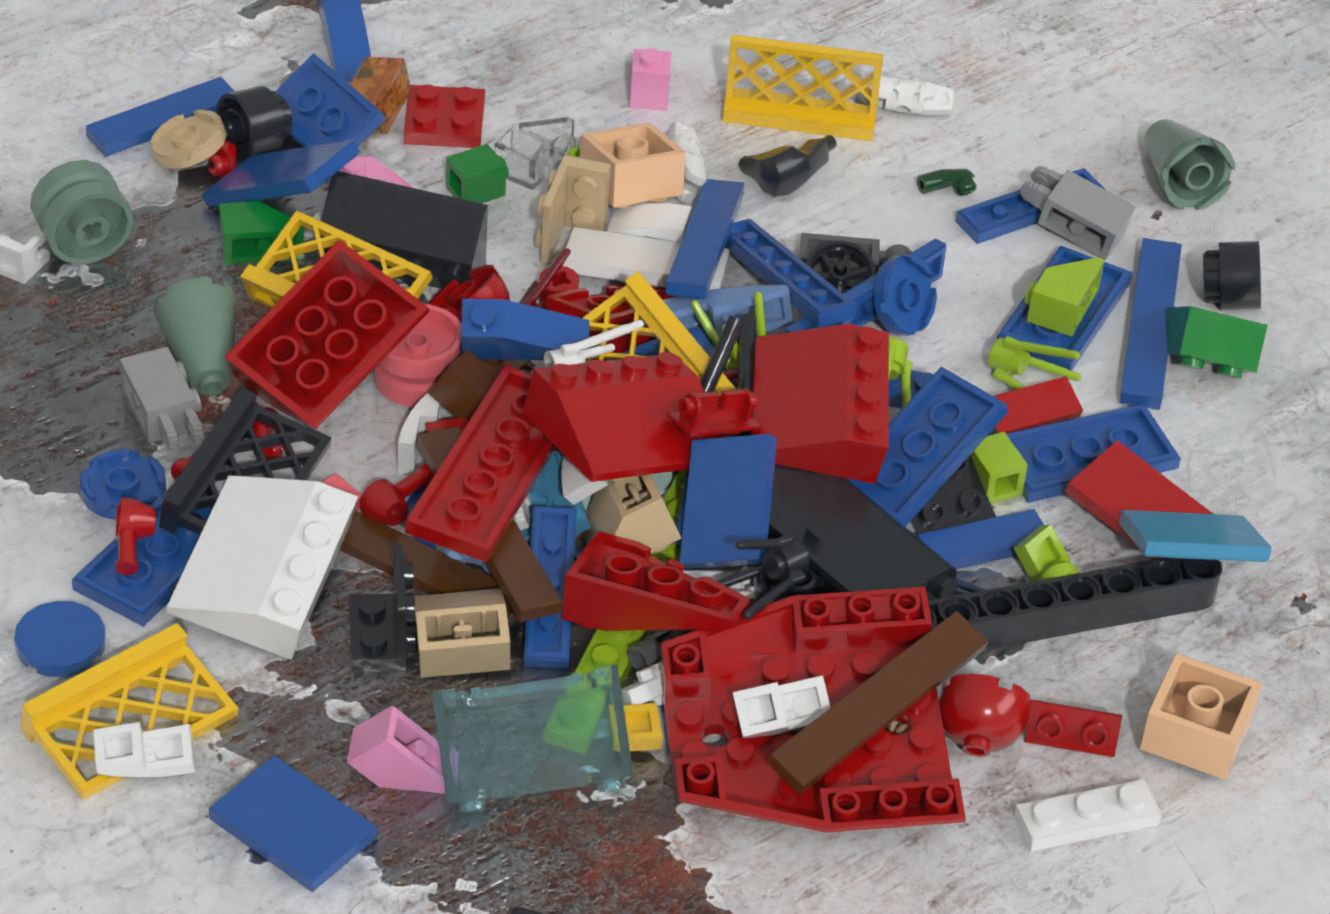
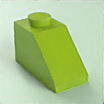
[1024,257,1105,337]

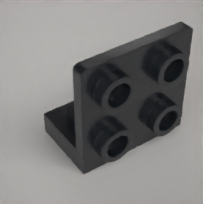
[349,545,415,672]

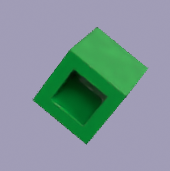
[446,144,509,203]

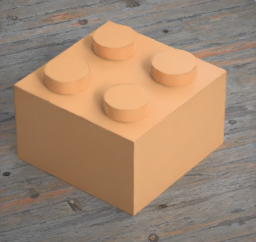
[580,122,686,209]
[1140,653,1262,780]

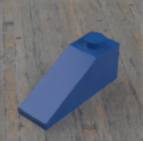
[461,299,589,361]

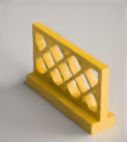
[722,34,884,141]
[240,210,433,308]
[583,271,737,404]
[21,623,239,800]

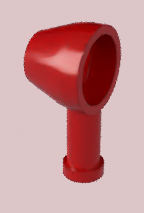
[360,464,434,526]
[115,497,156,575]

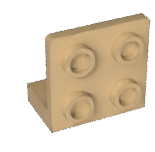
[536,155,611,264]

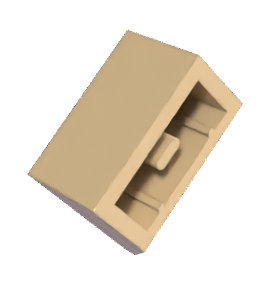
[582,474,681,553]
[415,589,510,678]

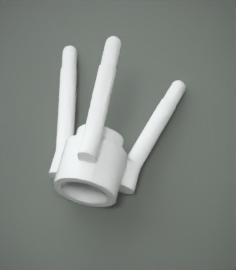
[544,320,644,368]

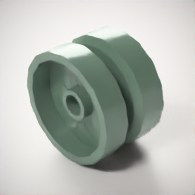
[30,160,134,265]

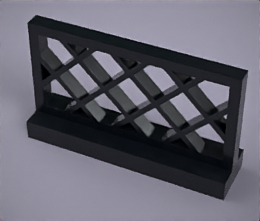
[159,387,332,535]

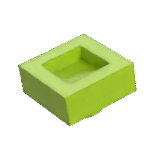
[1014,524,1071,582]

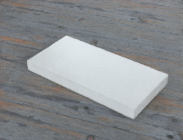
[563,227,730,290]

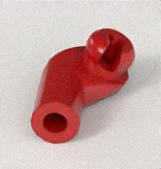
[208,140,237,178]

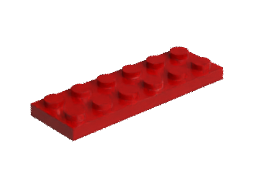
[405,365,556,563]

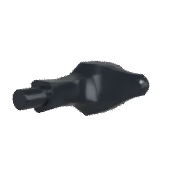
[738,135,837,197]

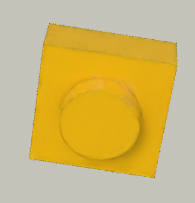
[611,703,663,752]

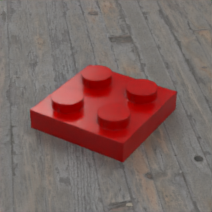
[404,84,486,148]

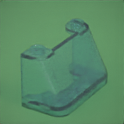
[432,665,634,813]

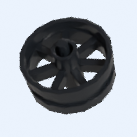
[805,240,876,294]

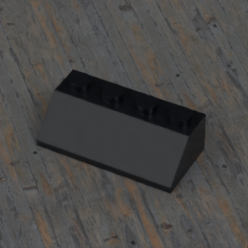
[319,171,488,289]

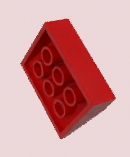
[225,239,430,430]
[750,324,889,484]
[522,352,725,482]

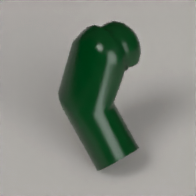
[917,169,977,196]

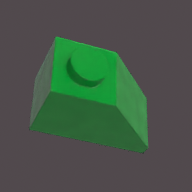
[219,201,305,265]

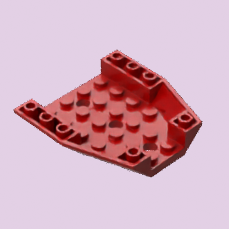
[661,587,966,833]

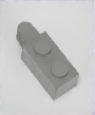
[1020,165,1136,260]
[120,346,205,451]

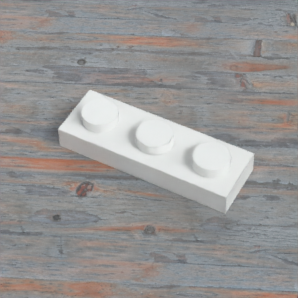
[1014,779,1162,851]

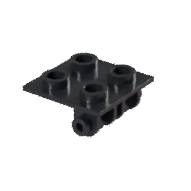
[912,455,996,534]

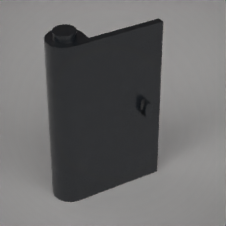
[769,464,957,600]

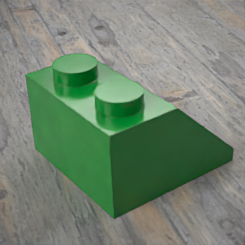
[1166,306,1268,379]

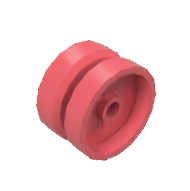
[374,304,462,407]

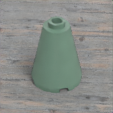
[1144,119,1235,210]
[154,277,237,396]

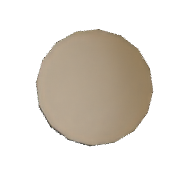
[150,110,227,169]

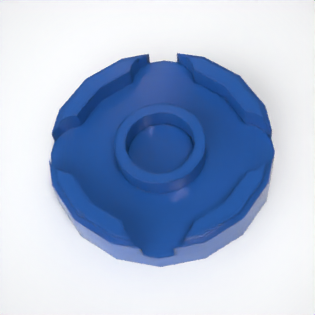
[873,255,937,336]
[79,449,166,520]
[14,601,106,677]

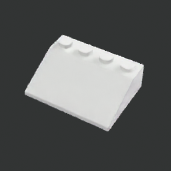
[165,475,358,660]

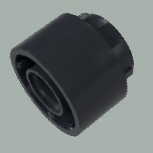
[216,86,292,159]
[1203,241,1261,310]

